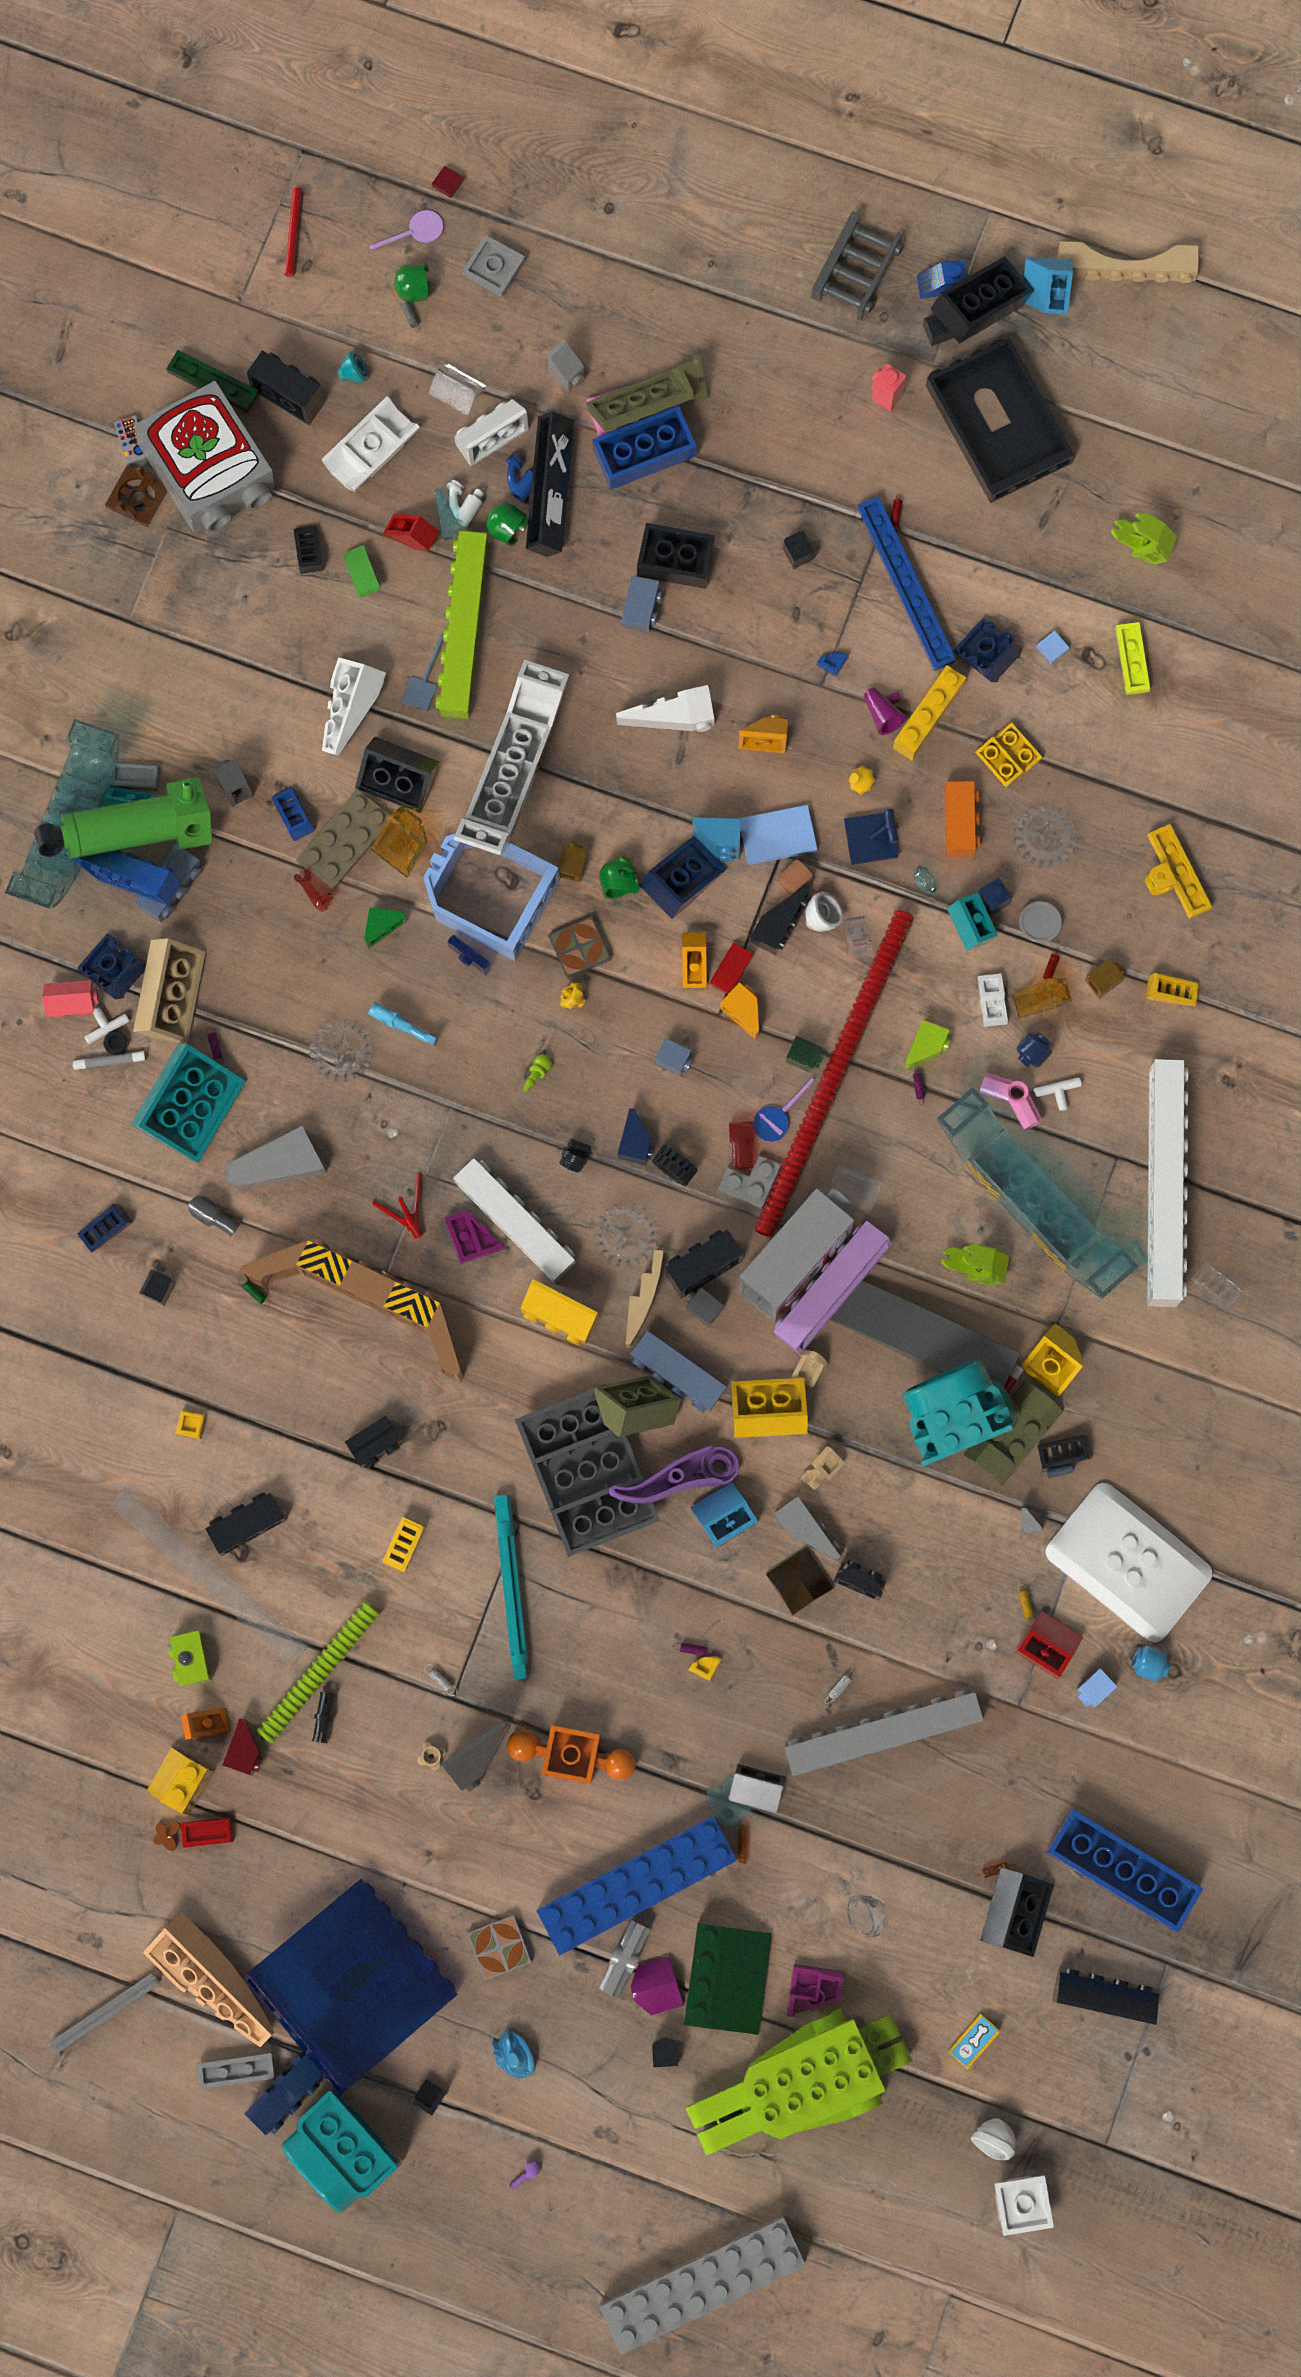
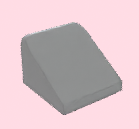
[1019,1508,1043,1535]

